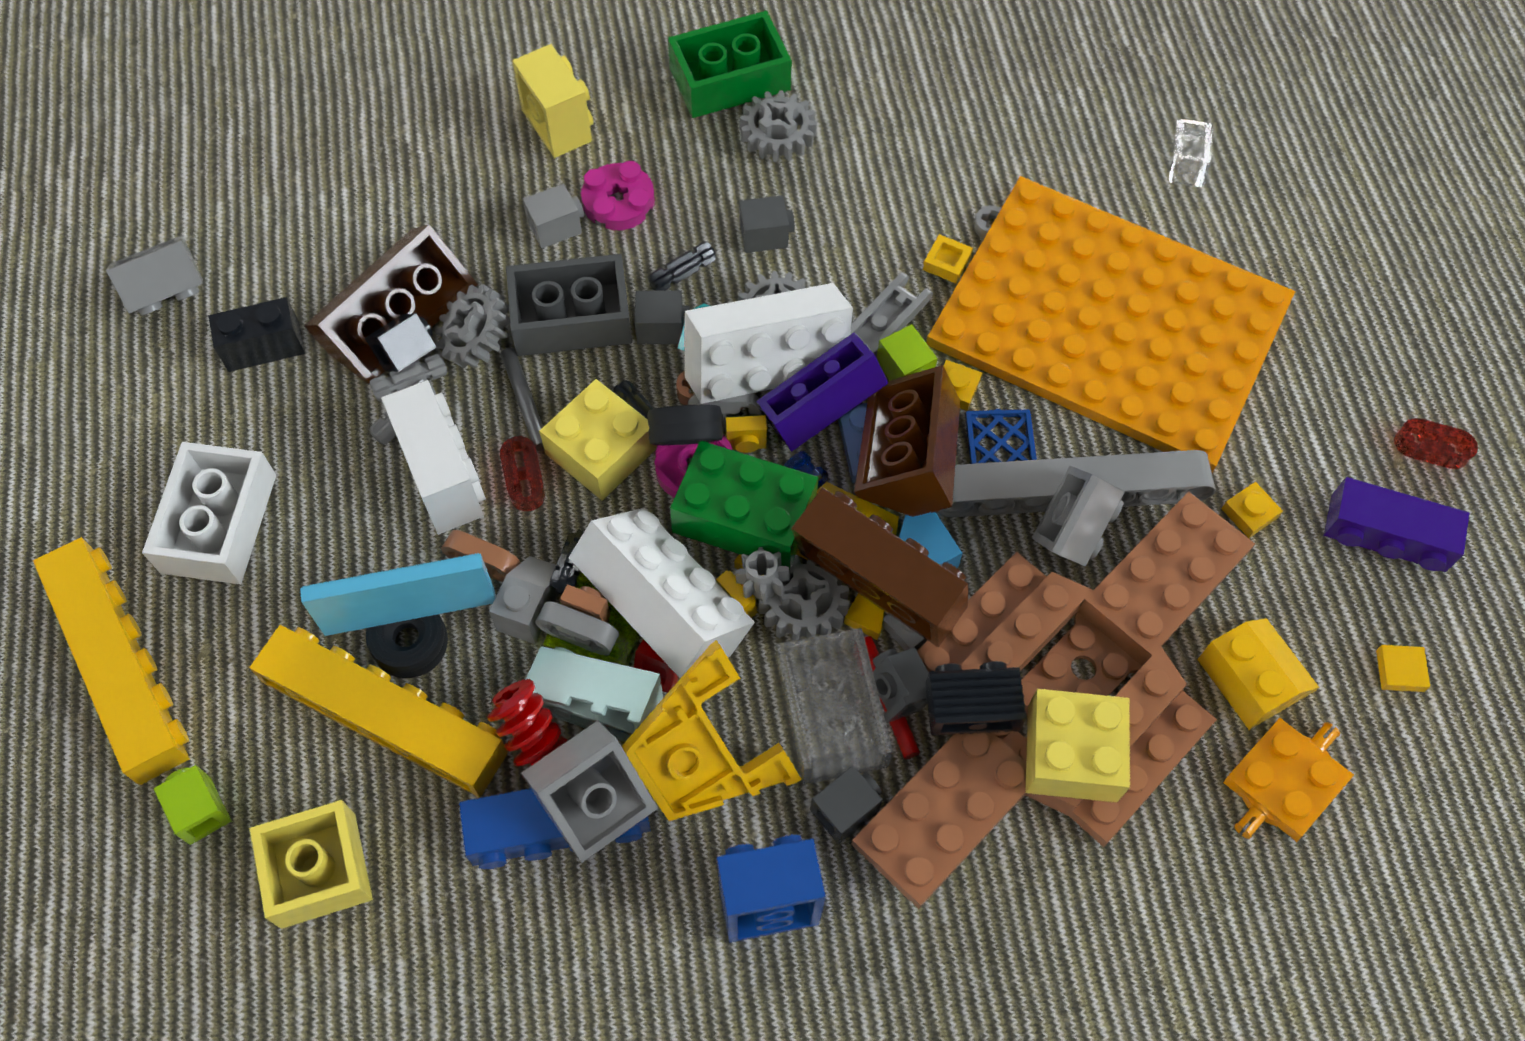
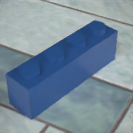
[459,788,651,870]

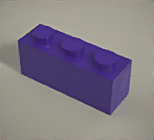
[756,332,888,452]
[1324,477,1470,572]

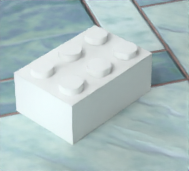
[381,380,486,535]
[142,442,276,585]

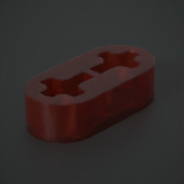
[1394,418,1478,469]
[500,436,546,511]

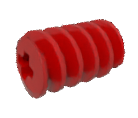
[487,679,568,781]

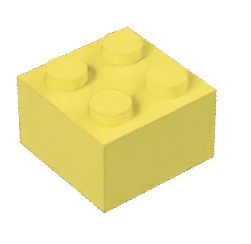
[512,44,594,158]
[539,379,657,501]
[1026,689,1130,802]
[249,800,373,929]

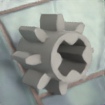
[735,547,789,603]

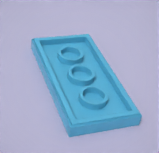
[300,553,496,636]

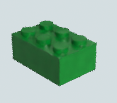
[667,10,792,118]
[670,441,818,570]

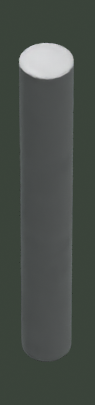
[501,348,544,451]

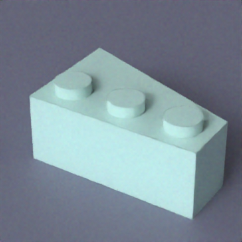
[526,646,663,742]

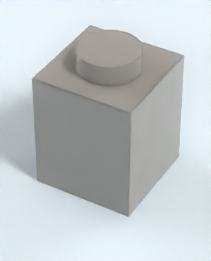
[523,183,584,249]

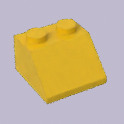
[1197,618,1320,730]

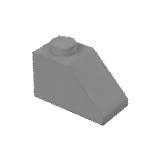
[489,556,558,644]

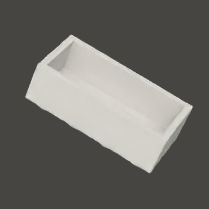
[685,283,853,404]
[568,508,755,678]

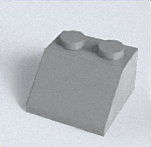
[106,235,203,316]
[1032,466,1124,566]
[521,720,658,863]

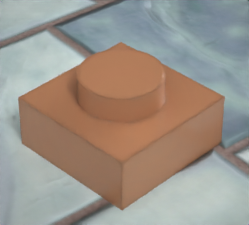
[560,584,610,623]

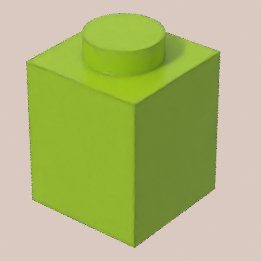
[877,324,938,380]
[153,765,232,845]

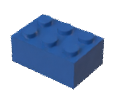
[717,835,826,943]

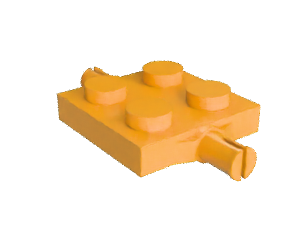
[1223,718,1354,842]

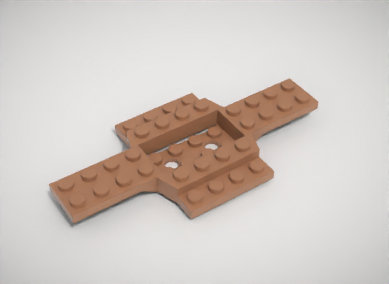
[851,491,1255,909]

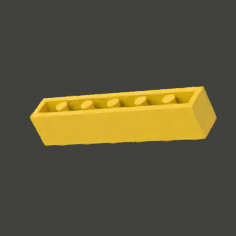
[32,537,190,786]
[249,625,508,798]

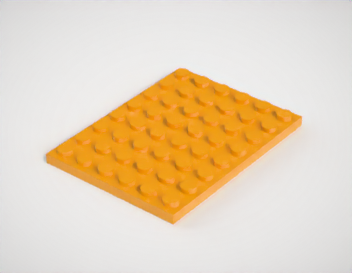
[926,176,1296,473]

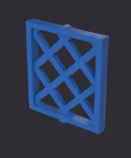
[965,409,1037,464]

